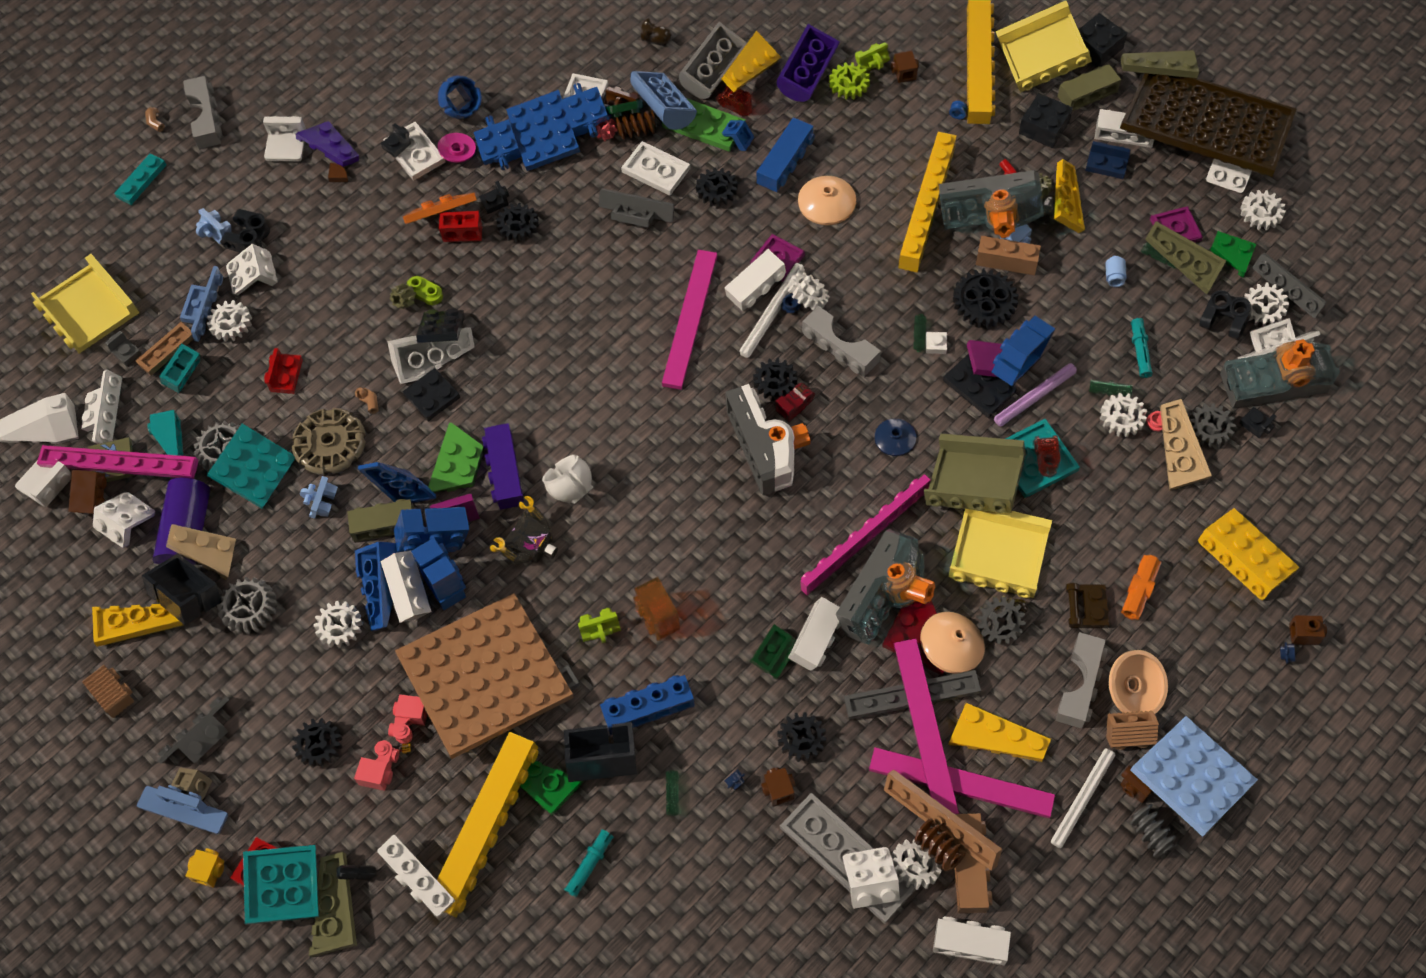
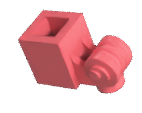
[388,695,427,744]
[354,740,400,791]

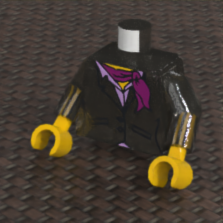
[490,496,558,564]

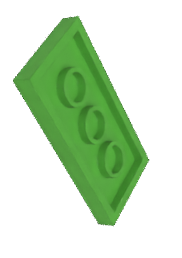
[662,98,746,152]

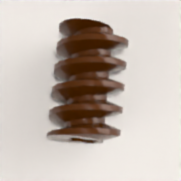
[615,110,656,140]
[914,818,966,871]

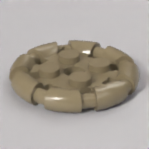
[292,408,366,475]

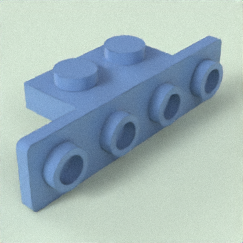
[180,266,223,342]
[137,785,228,834]

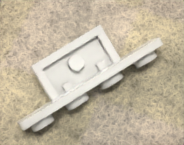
[1238,318,1320,361]
[81,370,122,444]
[377,835,455,917]

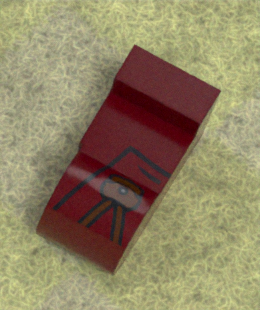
[776,383,815,422]

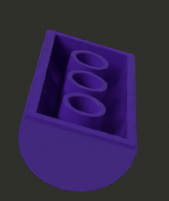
[777,24,840,102]
[152,478,210,565]

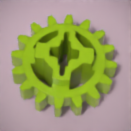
[829,62,870,100]

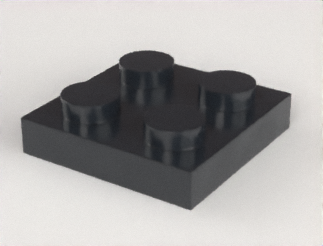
[402,368,460,421]

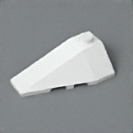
[387,327,475,384]
[0,393,79,444]

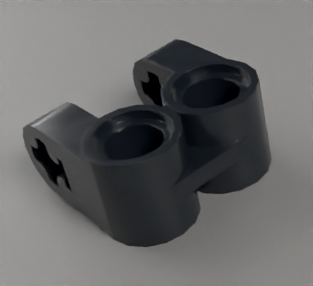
[220,209,270,253]
[1199,290,1252,340]

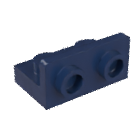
[1085,141,1131,179]

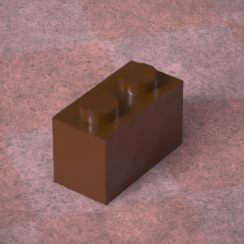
[68,470,107,514]

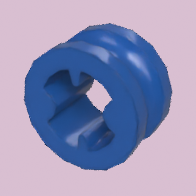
[949,101,968,119]

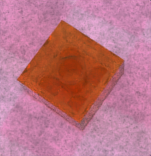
[633,577,680,641]

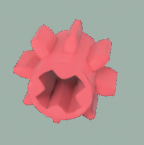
[594,119,618,141]

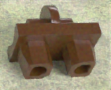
[605,86,640,115]

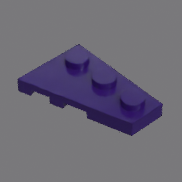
[296,121,359,167]

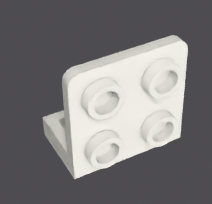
[263,116,306,161]
[1206,159,1252,193]
[226,244,278,295]
[15,460,72,508]
[93,492,155,548]
[843,847,900,909]

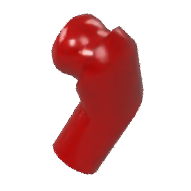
[999,159,1017,175]

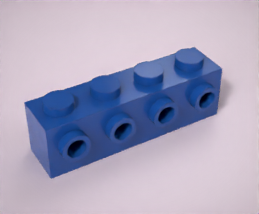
[756,117,815,192]
[600,675,695,736]

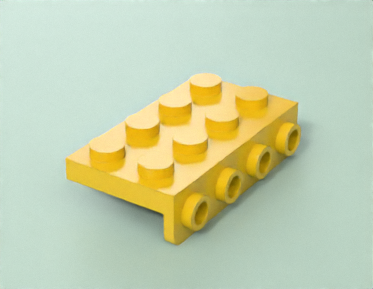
[1198,508,1299,600]

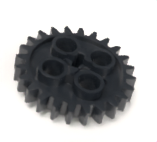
[952,268,1019,329]

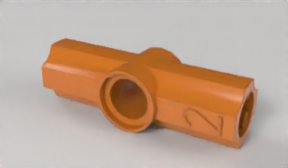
[1121,555,1161,620]

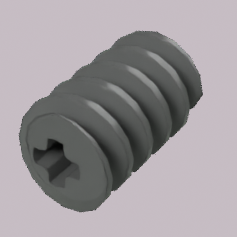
[1130,804,1179,858]

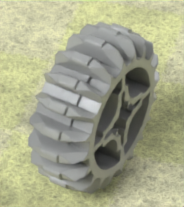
[194,421,240,471]
[217,576,278,635]

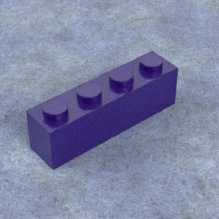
[482,423,525,510]

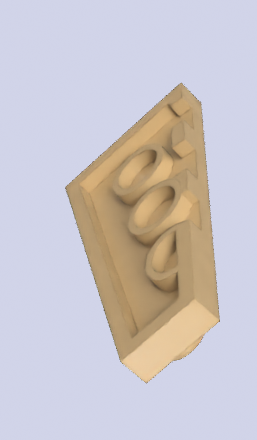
[1160,399,1212,491]

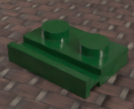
[749,624,796,679]

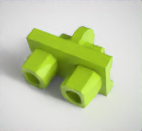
[855,42,890,71]
[578,608,621,644]

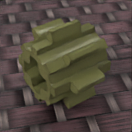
[390,283,416,309]

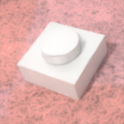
[926,332,947,354]

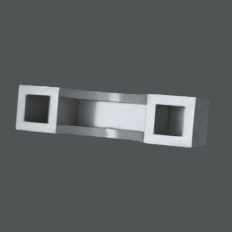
[183,76,222,149]
[802,306,881,377]
[1055,632,1108,729]

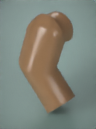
[145,107,165,132]
[355,387,379,414]

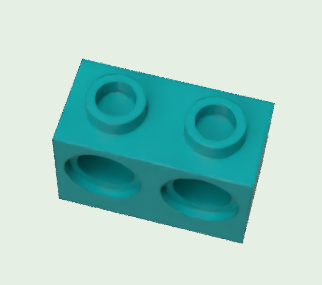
[159,343,201,393]

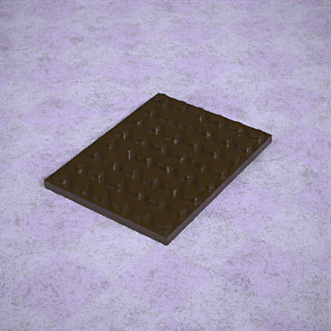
[1120,73,1297,177]

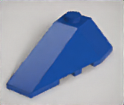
[358,462,436,503]
[355,542,397,631]

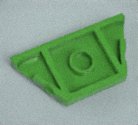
[428,423,485,493]

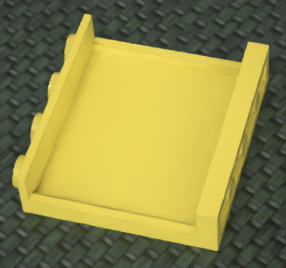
[996,1,1092,93]
[31,254,139,354]
[948,509,1052,598]

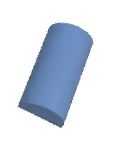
[630,71,697,130]

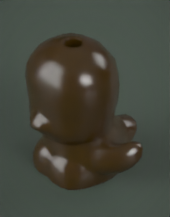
[641,18,671,44]

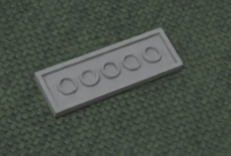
[780,793,916,924]

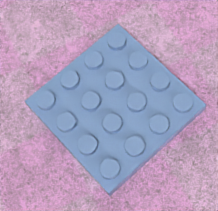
[1130,716,1258,836]

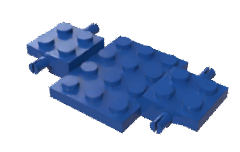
[474,83,609,171]

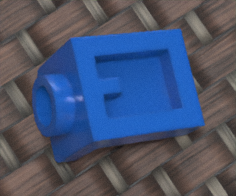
[722,120,754,151]

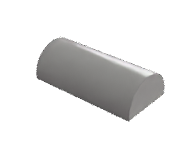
[679,22,747,99]

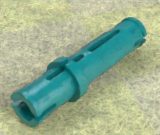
[1130,318,1153,378]
[564,829,614,898]

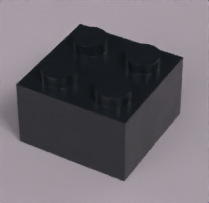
[1079,13,1128,68]
[1019,93,1073,148]

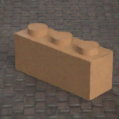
[976,236,1041,275]

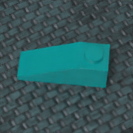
[147,410,184,456]

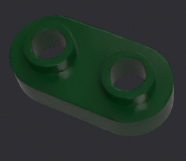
[606,100,644,118]

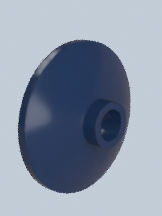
[875,419,916,456]

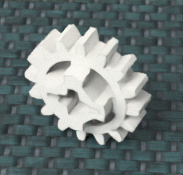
[1240,190,1286,230]
[787,272,830,310]
[1243,282,1289,327]
[207,300,252,342]
[1100,393,1147,437]
[314,601,363,648]
[891,839,942,890]

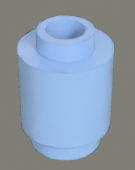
[1105,256,1127,287]

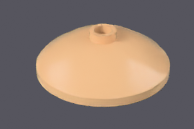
[798,176,856,225]
[920,612,985,674]
[1109,650,1168,714]

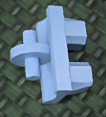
[196,208,231,244]
[300,476,338,519]

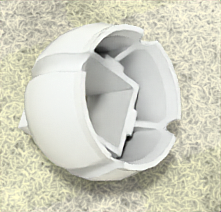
[542,455,593,504]

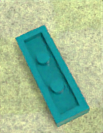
[114,153,167,205]

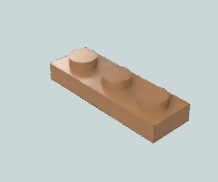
[136,322,194,376]

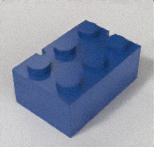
[991,316,1055,386]
[394,507,469,553]
[411,538,466,610]

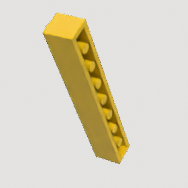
[967,0,995,124]
[898,132,957,273]
[437,732,538,918]

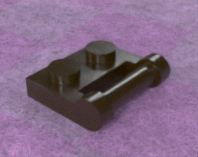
[1066,583,1109,628]

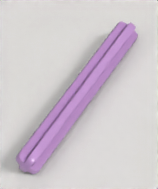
[994,363,1077,427]

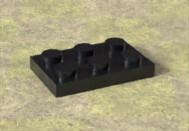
[416,308,465,343]
[943,354,1017,418]

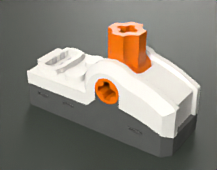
[725,384,811,496]

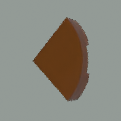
[328,163,348,182]

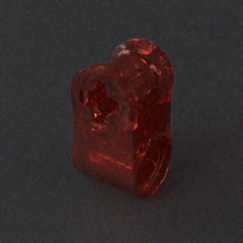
[716,85,753,116]
[1034,435,1061,477]

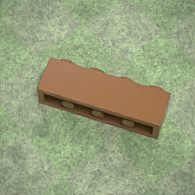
[952,813,992,914]

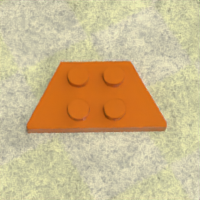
[402,193,477,224]

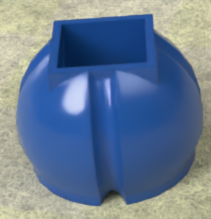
[438,75,482,119]

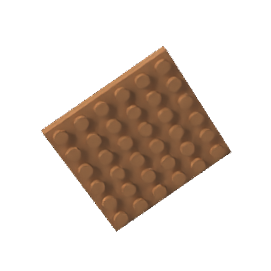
[395,593,574,759]

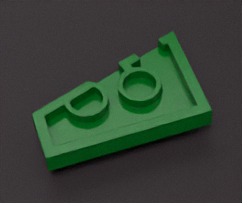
[520,761,583,816]

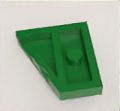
[1210,231,1256,277]

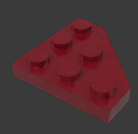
[882,600,944,675]

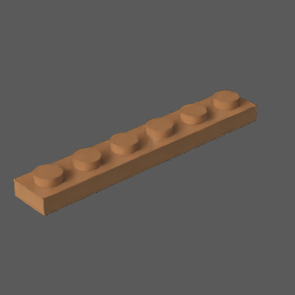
[884,770,1002,871]

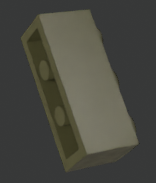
[1058,64,1121,111]
[347,499,414,543]

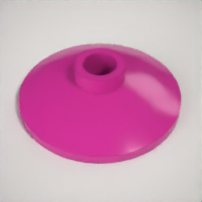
[438,133,476,163]

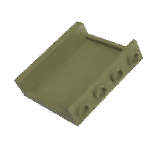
[924,433,1026,513]

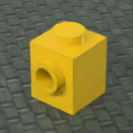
[185,848,224,888]

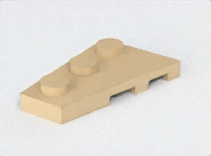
[166,524,236,580]

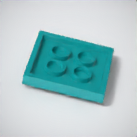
[1005,419,1080,498]
[207,423,295,509]
[243,845,319,925]

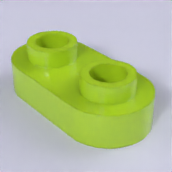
[407,276,443,305]

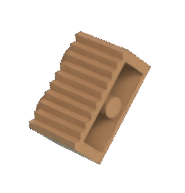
[82,665,134,718]
[1106,710,1159,750]

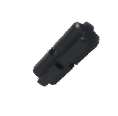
[336,865,376,879]

